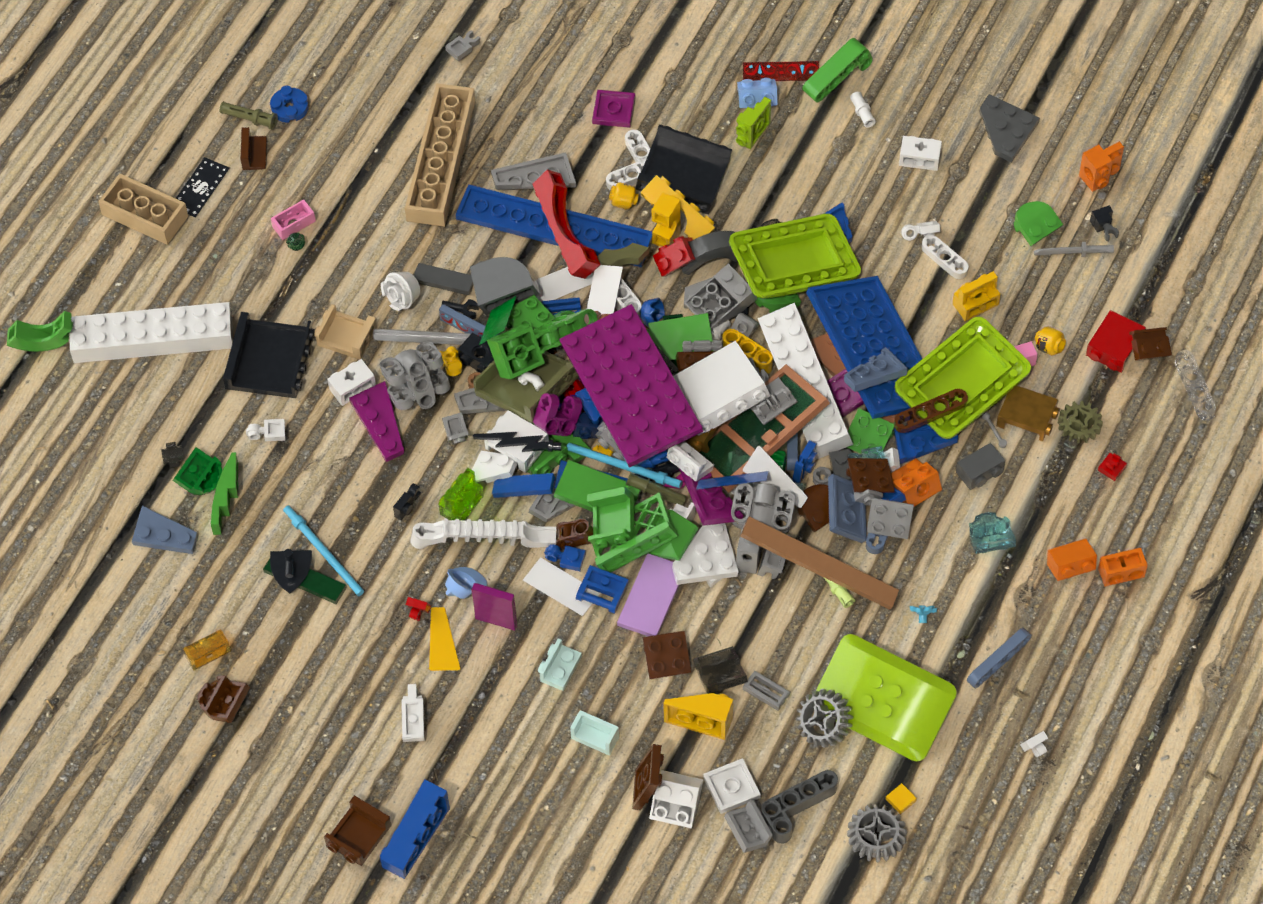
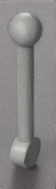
[982,412,1007,448]

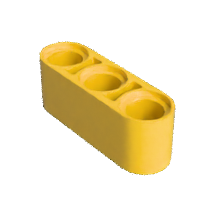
[723,329,773,374]

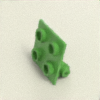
[506,295,555,329]
[847,408,894,458]

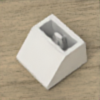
[649,770,703,828]

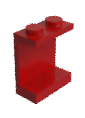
[1086,310,1146,373]

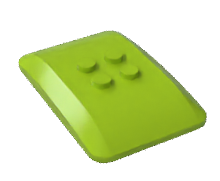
[729,214,861,298]
[894,317,1031,439]
[816,634,957,762]

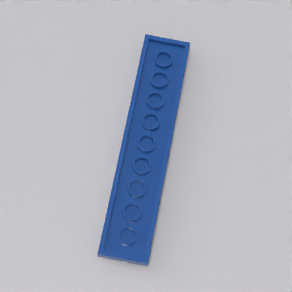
[455,184,652,267]

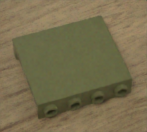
[473,351,579,423]

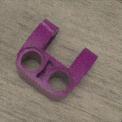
[533,393,582,436]

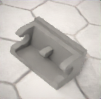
[757,534,792,579]

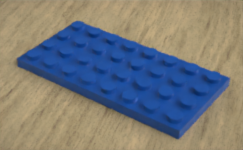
[806,276,922,419]

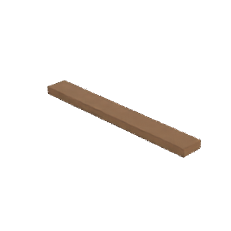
[740,516,899,610]

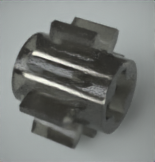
[161,442,184,468]

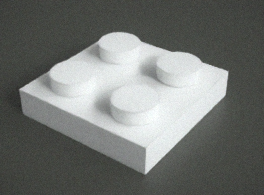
[703,758,761,814]

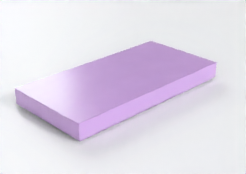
[617,553,680,636]

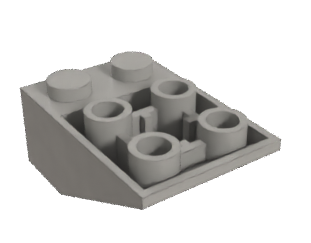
[683,263,757,330]

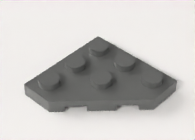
[979,94,1040,163]

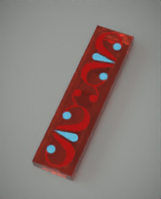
[743,61,819,81]

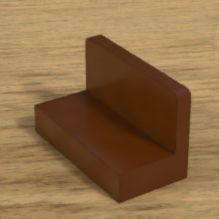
[240,127,267,170]

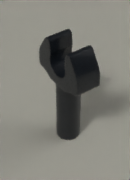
[441,299,479,319]

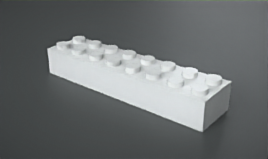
[70,302,233,363]
[757,303,853,460]

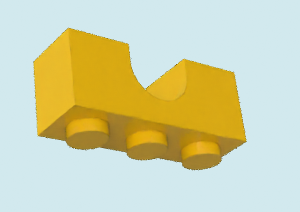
[651,192,681,247]

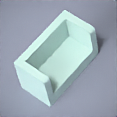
[570,710,619,756]

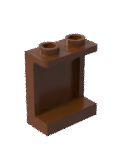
[324,795,392,866]

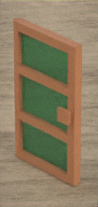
[699,364,830,493]

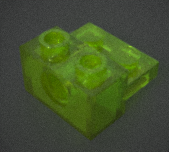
[438,468,484,521]

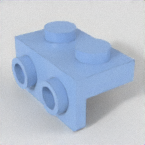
[737,78,778,108]

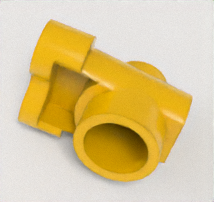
[440,346,462,376]

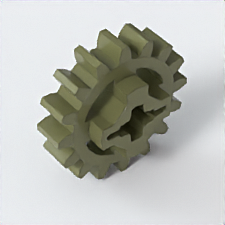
[1058,401,1103,443]

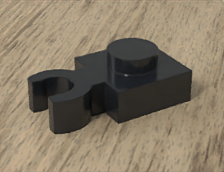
[393,483,421,521]

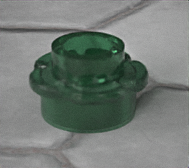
[286,232,305,251]

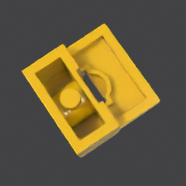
[953,271,1001,321]

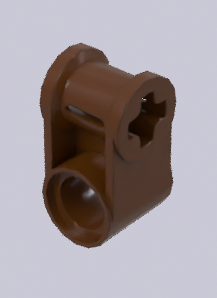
[556,519,593,549]

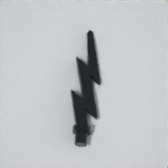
[473,432,562,452]

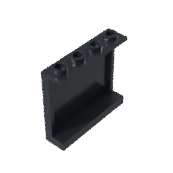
[635,124,732,215]
[223,312,315,398]

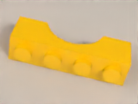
[641,175,715,240]

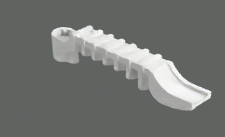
[410,518,556,549]

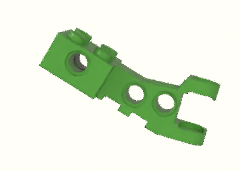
[487,309,598,379]

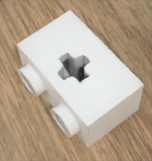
[899,136,942,171]
[327,359,376,406]

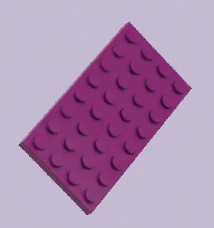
[559,304,703,468]

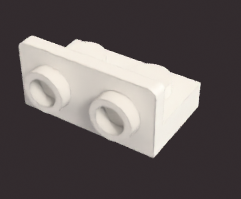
[666,441,714,481]

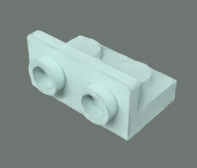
[538,638,582,691]

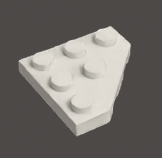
[672,523,738,585]

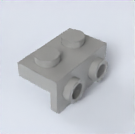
[724,800,772,853]

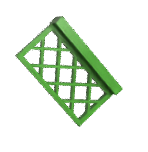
[592,492,678,573]

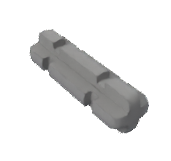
[682,340,722,352]

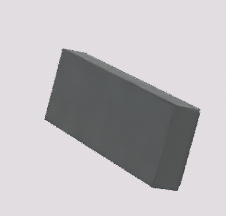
[413,263,473,295]

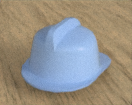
[445,567,487,599]

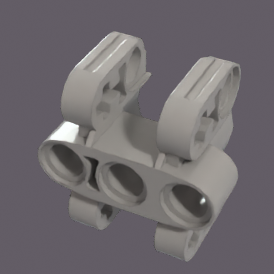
[379,341,450,410]
[731,483,795,534]

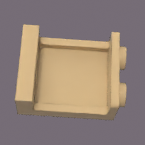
[314,304,377,360]

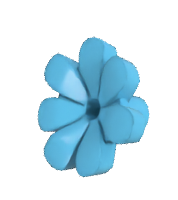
[909,605,937,623]

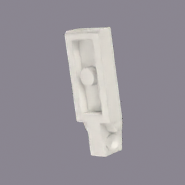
[402,684,424,742]

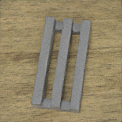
[743,671,790,711]

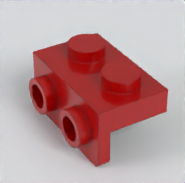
[653,236,695,277]

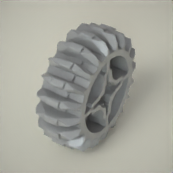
[796,689,853,747]
[847,804,907,863]

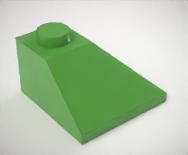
[646,508,699,561]

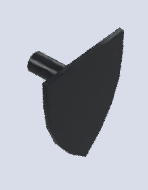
[270,549,312,594]

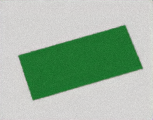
[479,296,516,345]

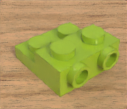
[736,96,771,149]

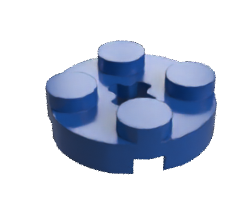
[270,85,309,123]

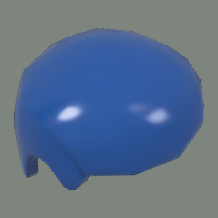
[640,297,665,328]

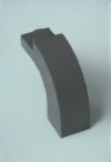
[681,231,737,275]

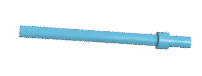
[567,443,682,488]
[283,505,364,596]

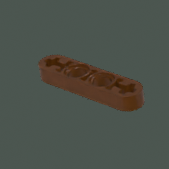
[894,389,968,433]

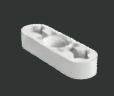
[922,235,969,279]

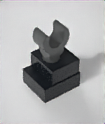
[1090,205,1119,241]

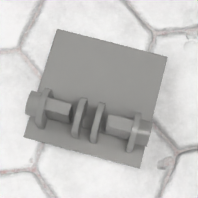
[751,377,797,425]
[867,498,914,539]

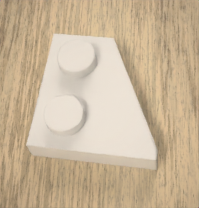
[466,451,518,487]

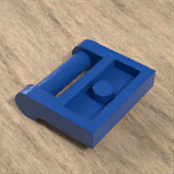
[575,565,629,614]

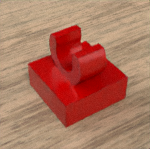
[1098,453,1127,481]
[405,597,432,621]

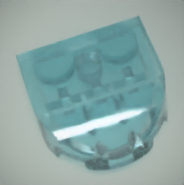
[969,512,1016,554]

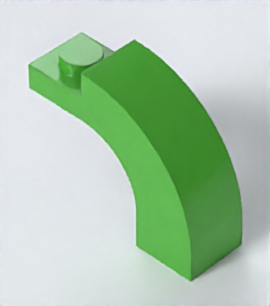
[7,311,73,352]

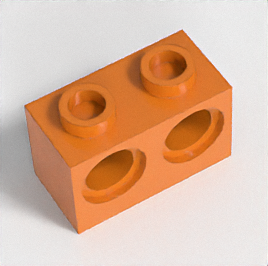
[1098,548,1148,587]

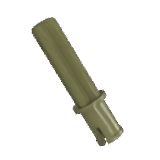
[626,472,686,506]

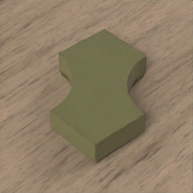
[597,242,650,266]

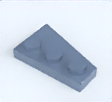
[844,347,907,392]
[132,506,198,554]

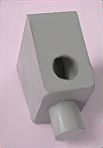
[736,525,762,574]

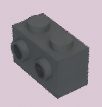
[956,442,1005,490]

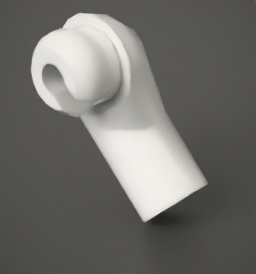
[518,372,545,392]

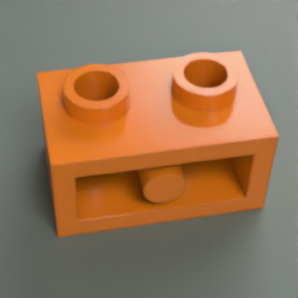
[1047,538,1097,581]

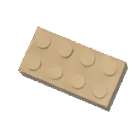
[98,173,188,245]

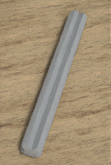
[373,329,470,345]

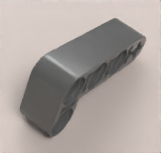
[761,770,838,844]

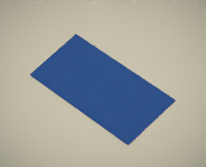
[696,471,769,490]

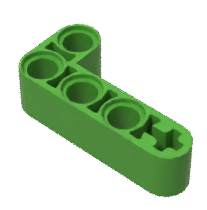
[802,38,873,103]

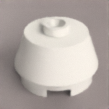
[381,272,420,311]

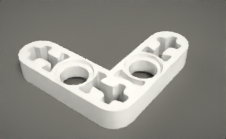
[606,130,650,190]

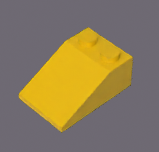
[663,693,733,740]

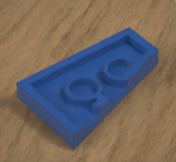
[894,424,958,464]

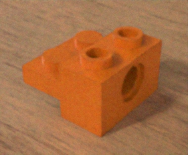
[1079,141,1124,192]
[891,458,942,507]

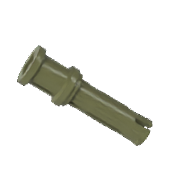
[219,101,278,130]

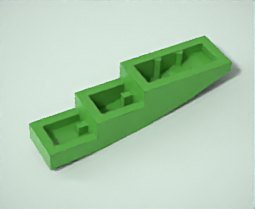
[211,452,239,535]

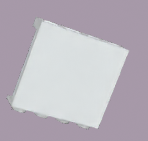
[673,341,770,435]

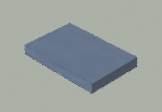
[828,474,866,543]

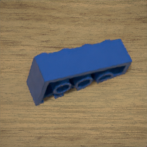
[380,779,450,879]

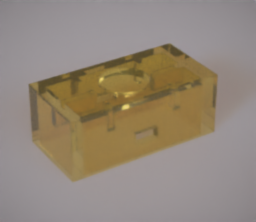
[183,629,231,671]

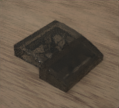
[693,646,748,694]

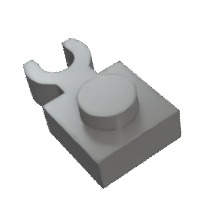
[445,30,480,61]

